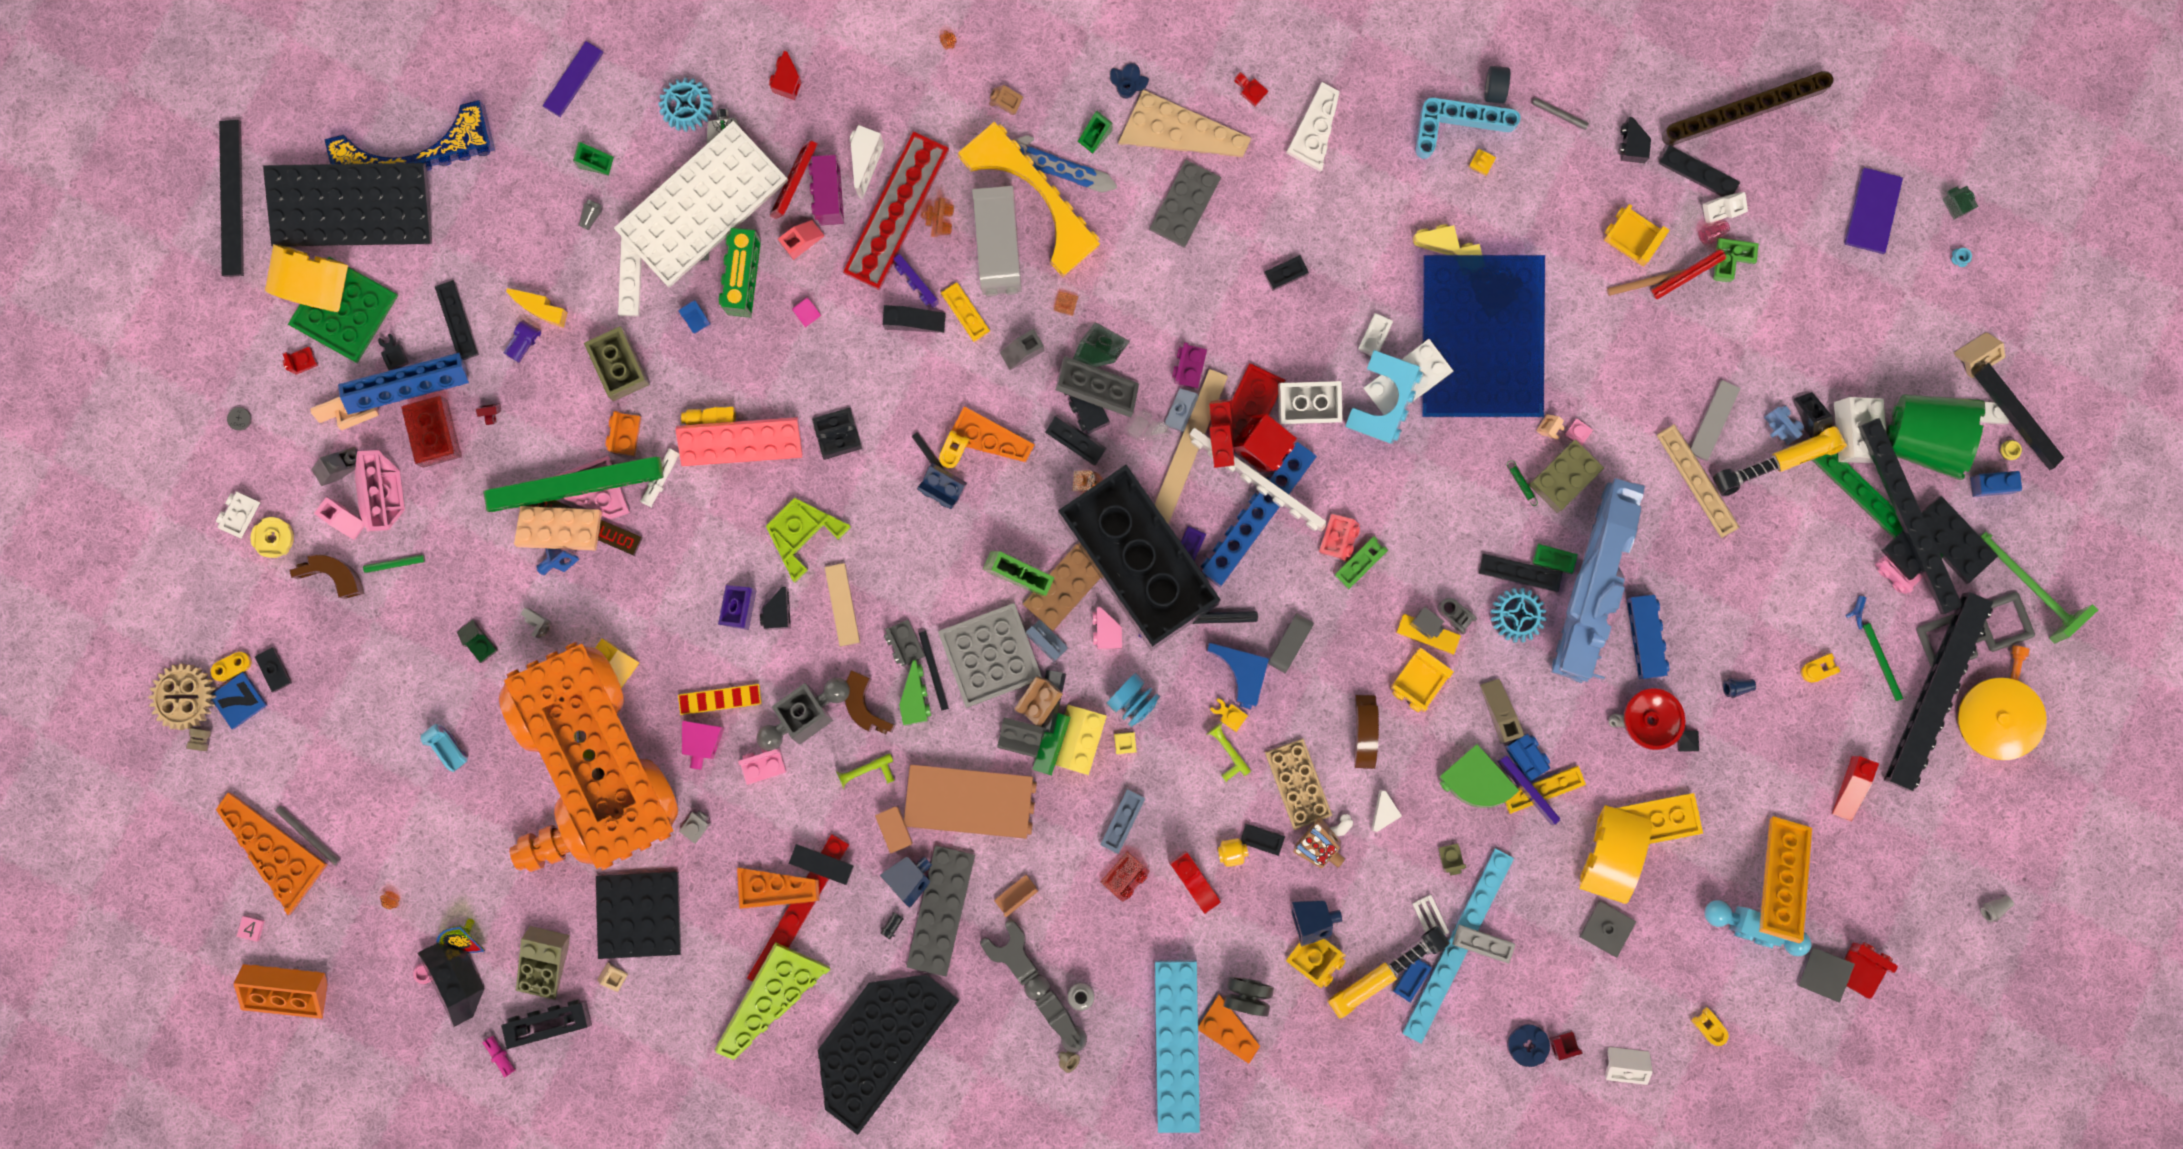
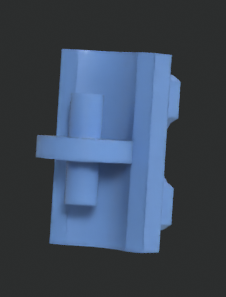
[1764,406,1804,445]

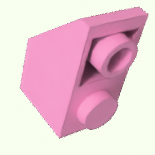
[314,497,365,540]
[1093,607,1122,649]

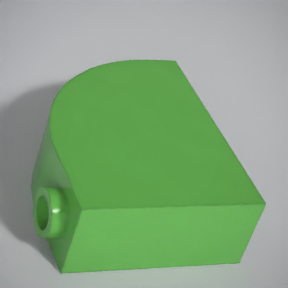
[982,551,1055,596]
[1439,744,1519,808]

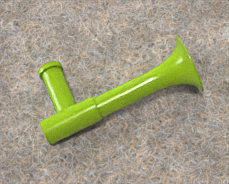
[1206,722,1251,782]
[835,753,895,789]

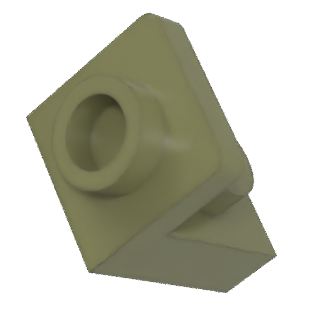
[1438,843,1466,876]

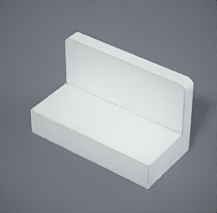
[1605,1047,1652,1085]

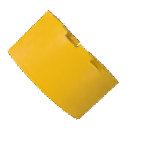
[265,244,348,312]
[1579,805,1652,904]

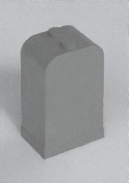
[972,186,1022,296]

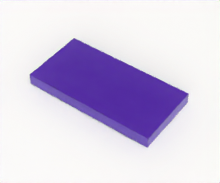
[1844,168,1903,254]

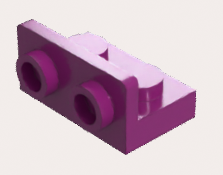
[1172,342,1207,389]

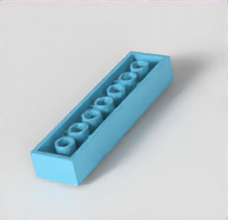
[1155,960,1200,1133]

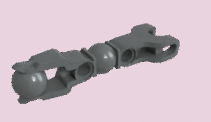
[980,918,1087,1053]

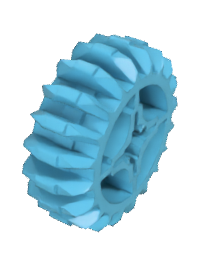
[658,77,713,132]
[1491,588,1547,643]

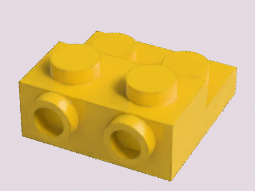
[1286,939,1346,988]

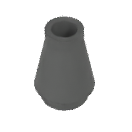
[578,199,602,230]

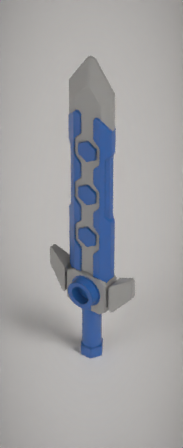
[1016,135,1117,193]

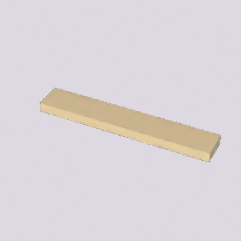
[1657,424,1740,538]

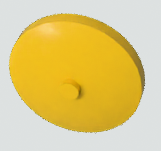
[1957,678,2047,760]

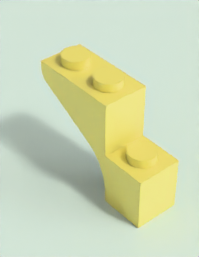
[1413,224,1485,276]

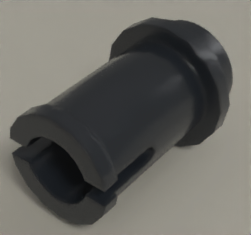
[880,912,904,940]

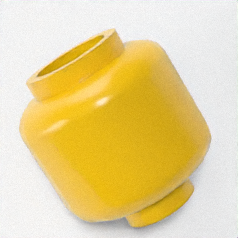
[1217,838,1248,867]

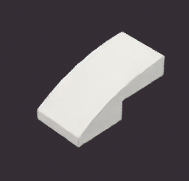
[1703,192,1748,224]

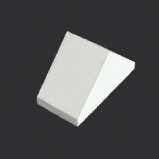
[1371,790,1401,832]

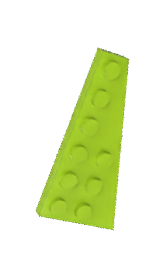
[715,942,831,1060]

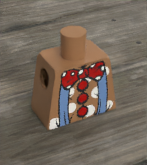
[1293,817,1345,868]

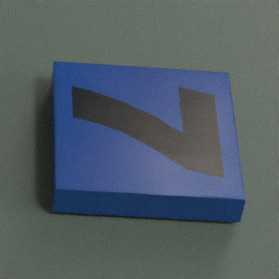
[211,672,268,729]

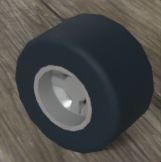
[1484,66,1511,104]

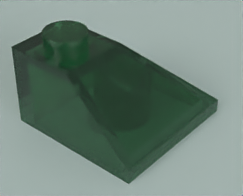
[1073,322,1130,367]

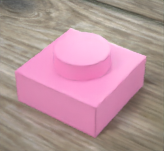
[1564,418,1593,445]

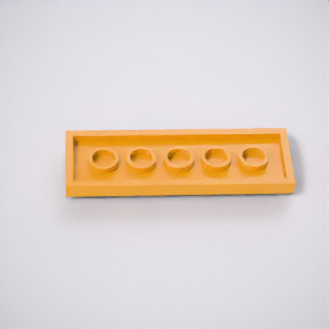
[1759,816,1812,943]

